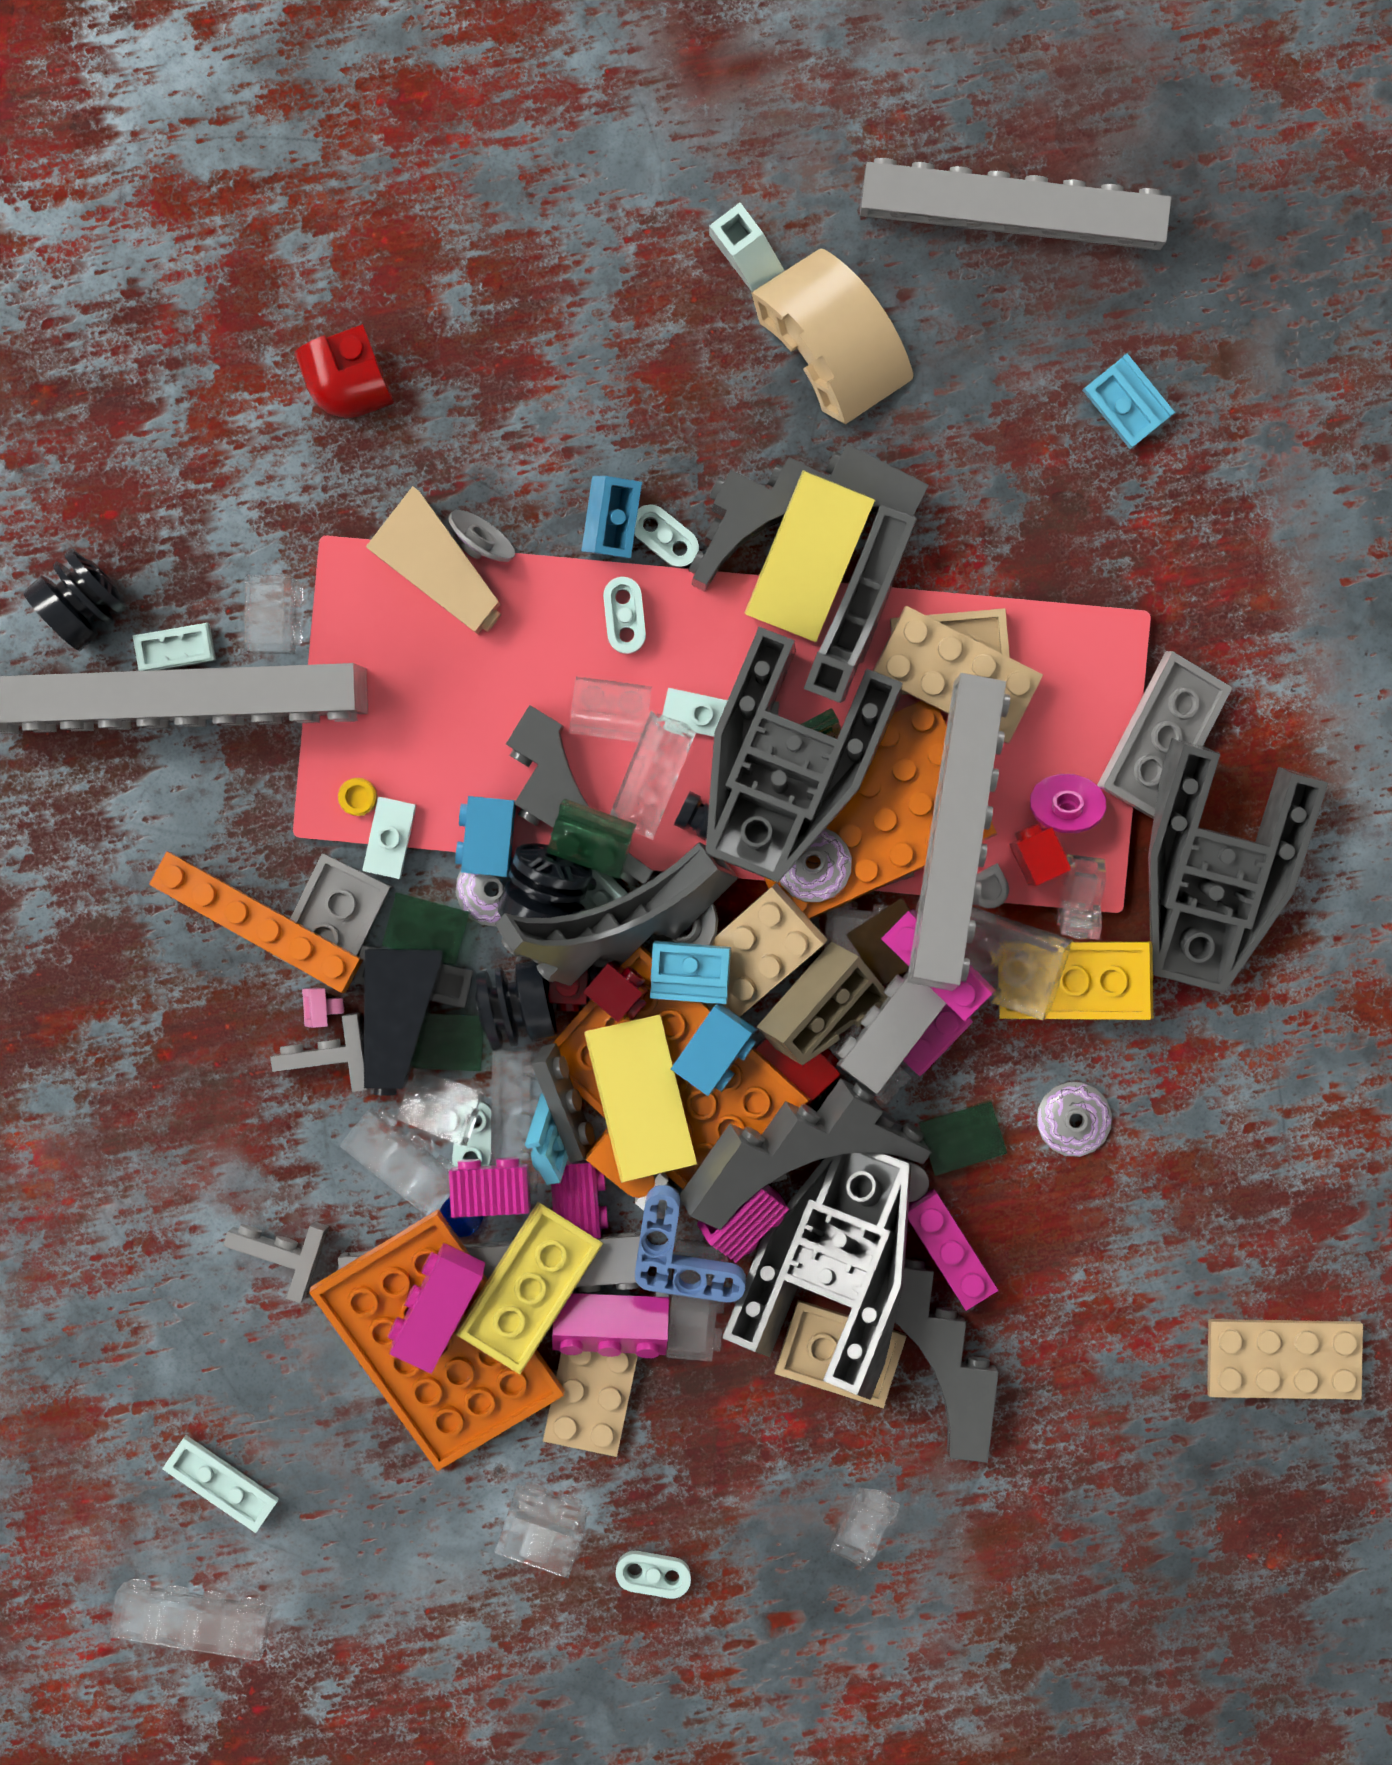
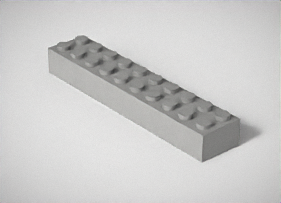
[0,663,368,734]

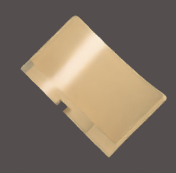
[751,249,913,425]

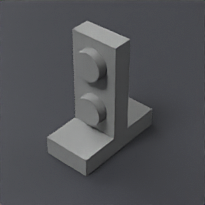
[270,1012,369,1092]
[223,1222,329,1303]

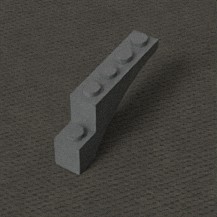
[804,505,918,703]
[506,705,653,887]

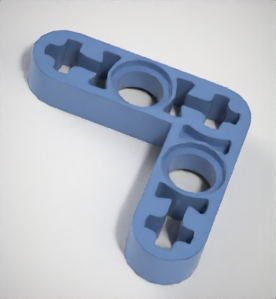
[635,1185,746,1302]

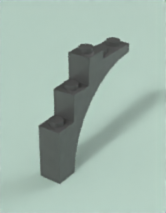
[689,444,929,591]
[495,843,738,986]
[679,1079,932,1230]
[895,1257,999,1463]

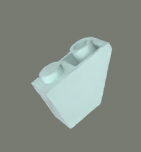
[709,203,785,292]

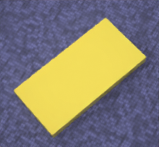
[744,470,875,642]
[584,1015,697,1183]
[454,1202,603,1374]

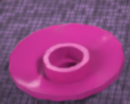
[1030,774,1106,833]

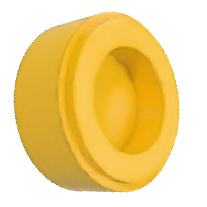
[338,778,378,816]

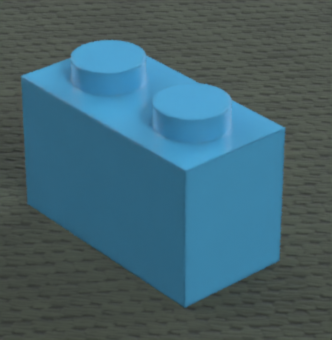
[581,476,642,558]
[455,796,516,877]
[671,1004,757,1096]

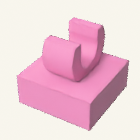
[302,988,344,1028]

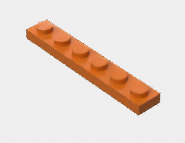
[149,851,363,993]

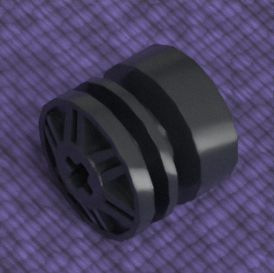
[23,548,127,651]
[498,843,593,918]
[475,960,557,1051]

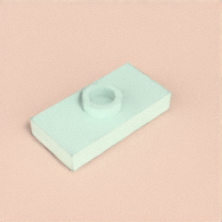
[133,623,216,671]
[660,688,728,737]
[362,797,417,879]

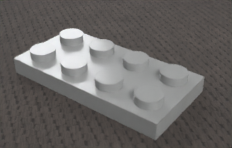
[1097,651,1232,819]

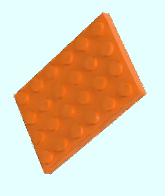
[763,701,997,920]
[552,945,810,1189]
[309,1209,565,1471]

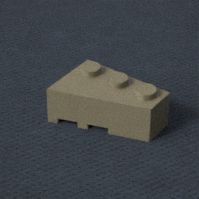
[757,942,888,1065]

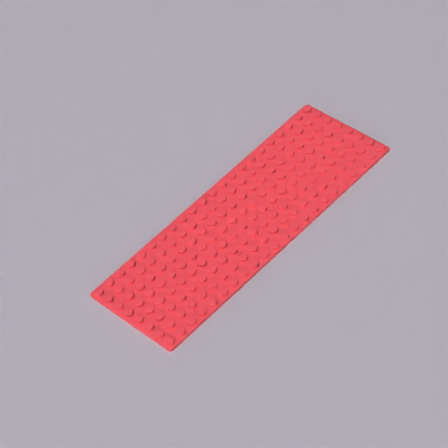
[293,536,1151,913]

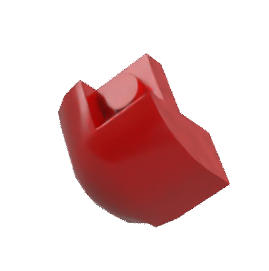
[294,324,394,419]

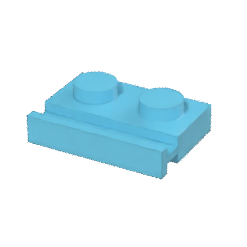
[1082,353,1175,449]
[650,941,731,1004]
[525,1093,568,1185]

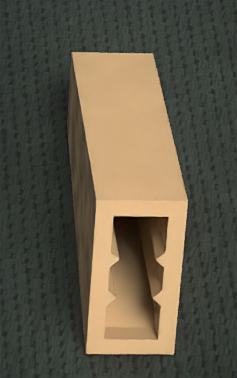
[366,486,501,634]

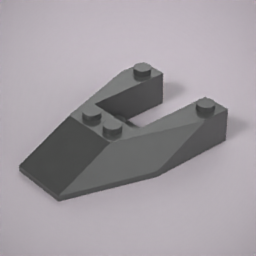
[706,627,903,883]
[1148,738,1328,993]
[722,1152,912,1400]

